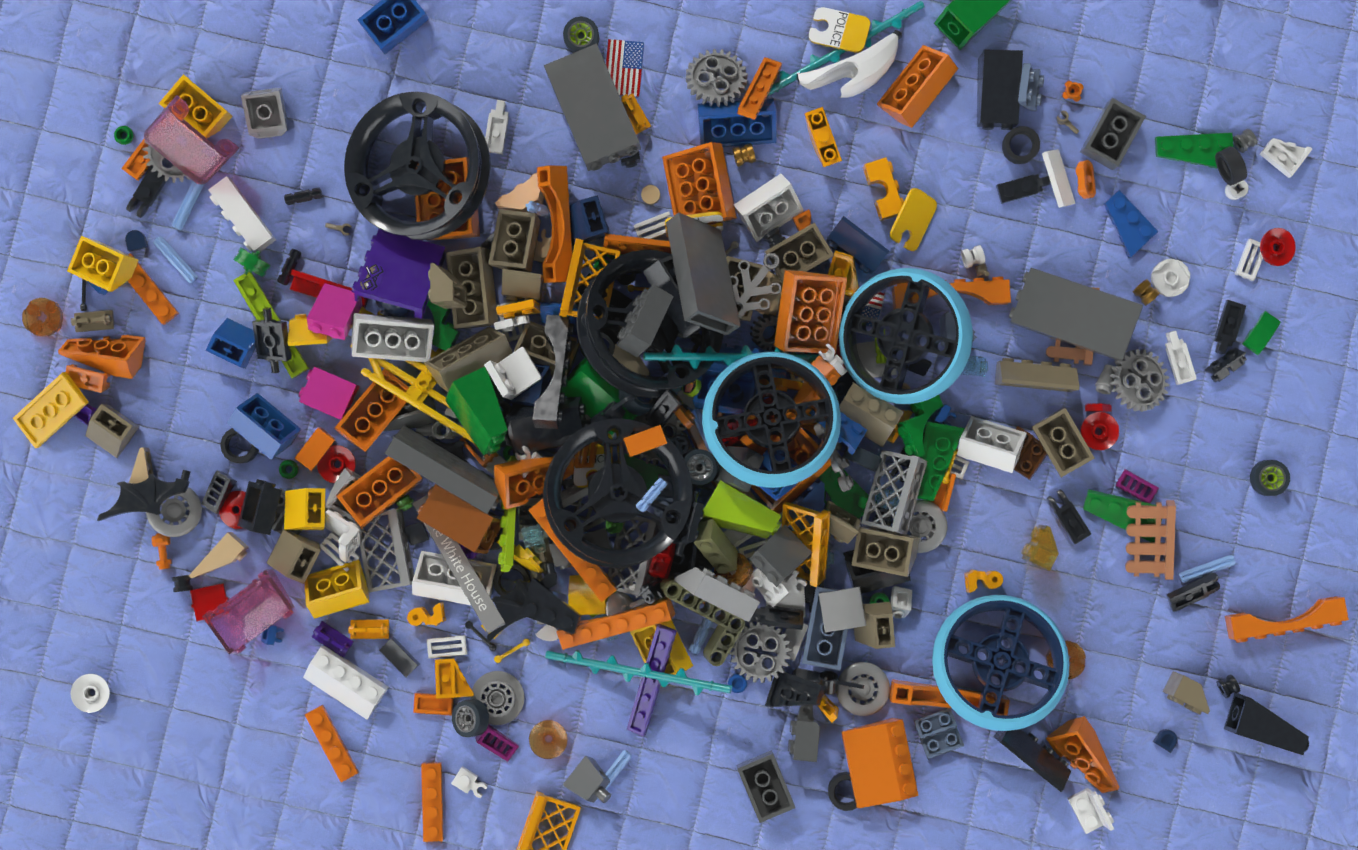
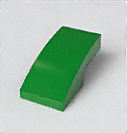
[1242,311,1281,355]

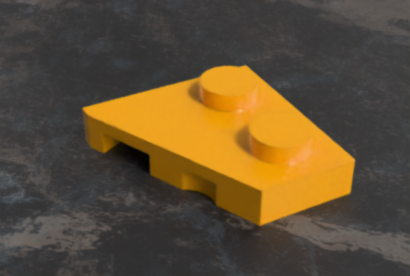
[817,694,839,722]

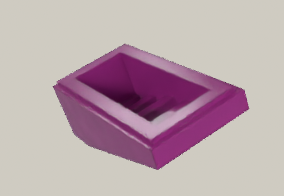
[1115,469,1159,504]
[475,724,519,762]

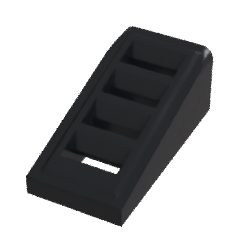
[201,470,237,514]

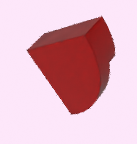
[1085,403,1112,412]

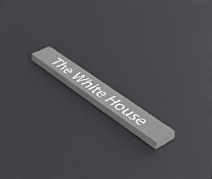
[412,496,505,633]

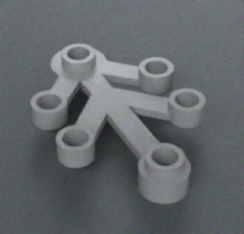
[730,253,781,318]
[814,422,854,492]

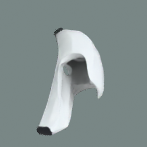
[796,30,902,98]

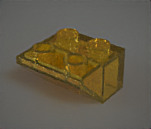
[1021,525,1059,571]

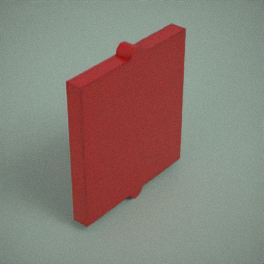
[190,583,230,621]

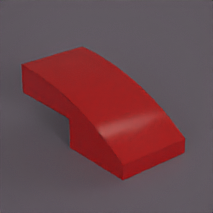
[648,543,676,579]

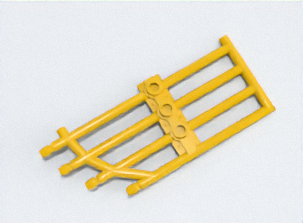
[350,307,500,443]

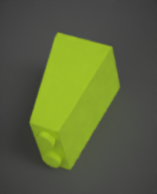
[701,480,782,539]

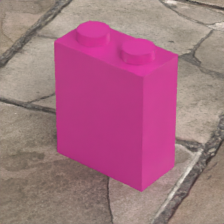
[307,283,362,340]
[298,366,360,420]

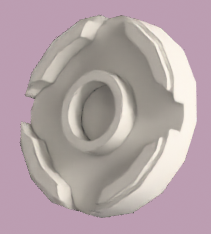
[1151,259,1190,297]

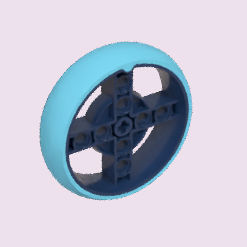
[932,595,1070,731]

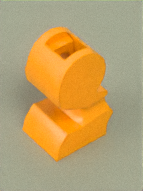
[964,569,1003,593]
[407,602,446,626]

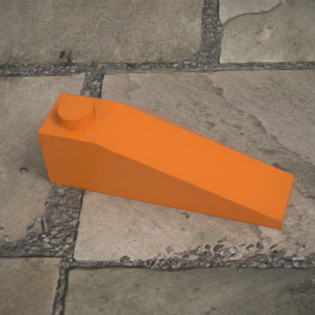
[58,335,146,379]
[494,456,574,509]
[1046,716,1120,793]

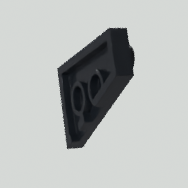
[520,577,582,634]
[765,671,826,707]

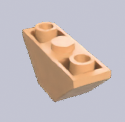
[495,173,544,213]

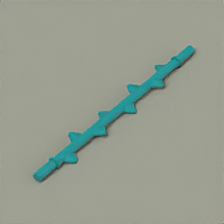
[767,1,925,97]
[643,345,820,369]
[545,650,732,695]

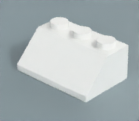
[734,174,804,242]
[957,416,1027,473]

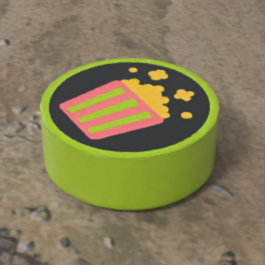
[682,379,701,397]

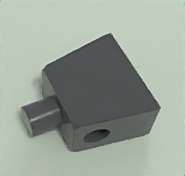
[563,756,611,803]

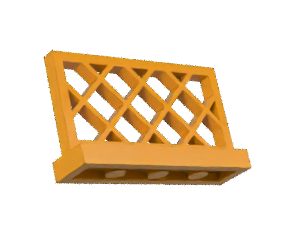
[559,238,620,319]
[781,502,831,587]
[516,791,581,850]

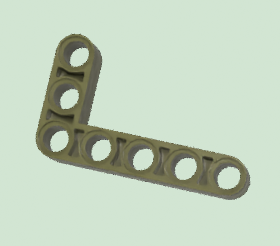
[659,577,745,666]

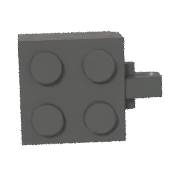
[788,705,820,762]

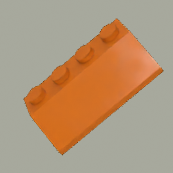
[877,45,959,128]
[334,369,409,452]
[336,456,423,529]

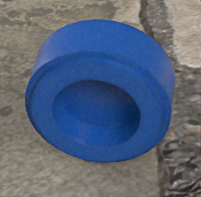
[728,673,747,693]

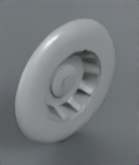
[146,487,202,537]
[907,500,947,553]
[836,662,890,716]
[471,671,524,725]

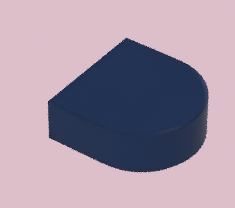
[125,230,148,252]
[1153,729,1177,753]

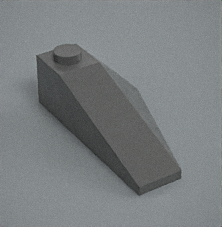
[383,384,436,431]

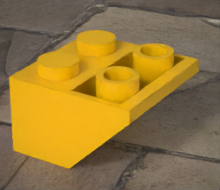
[284,488,325,530]

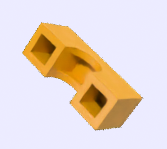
[863,157,904,221]

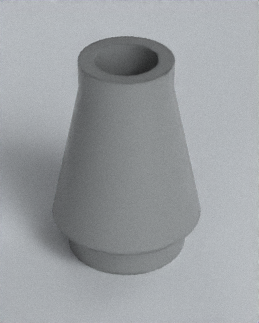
[1095,365,1115,395]

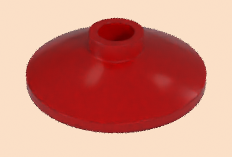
[1260,228,1296,266]
[1081,412,1119,450]
[317,445,356,483]
[219,491,246,529]

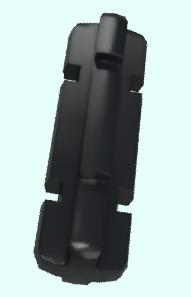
[284,188,322,205]
[277,249,301,285]

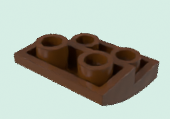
[1014,426,1047,480]

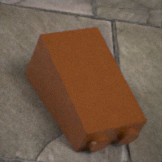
[417,484,501,554]

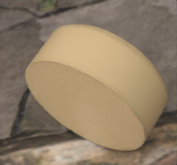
[641,185,660,205]

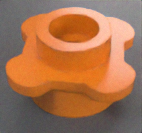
[1062,81,1083,102]

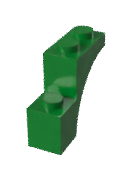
[428,299,460,351]
[897,395,943,457]

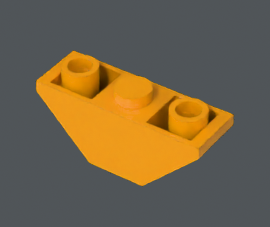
[804,107,842,167]

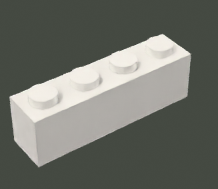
[208,176,276,252]

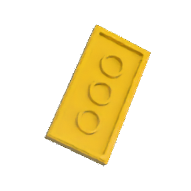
[13,372,89,449]

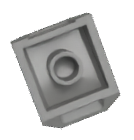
[241,88,287,139]
[325,468,362,522]

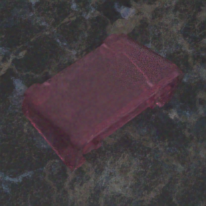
[144,95,239,185]
[202,569,295,655]

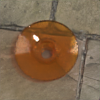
[529,720,568,759]

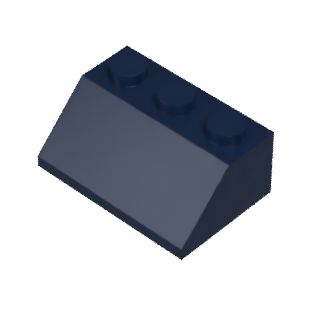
[826,216,890,274]

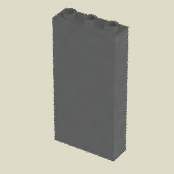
[544,43,641,171]
[666,213,740,335]
[1009,268,1143,362]
[384,426,501,514]

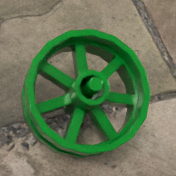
[233,247,271,278]

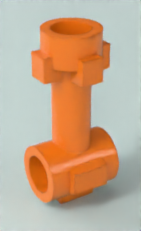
[152,533,172,570]

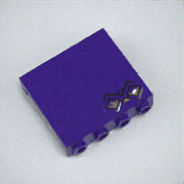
[352,229,445,319]

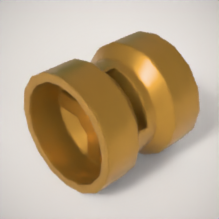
[732,143,756,167]
[1132,279,1160,306]

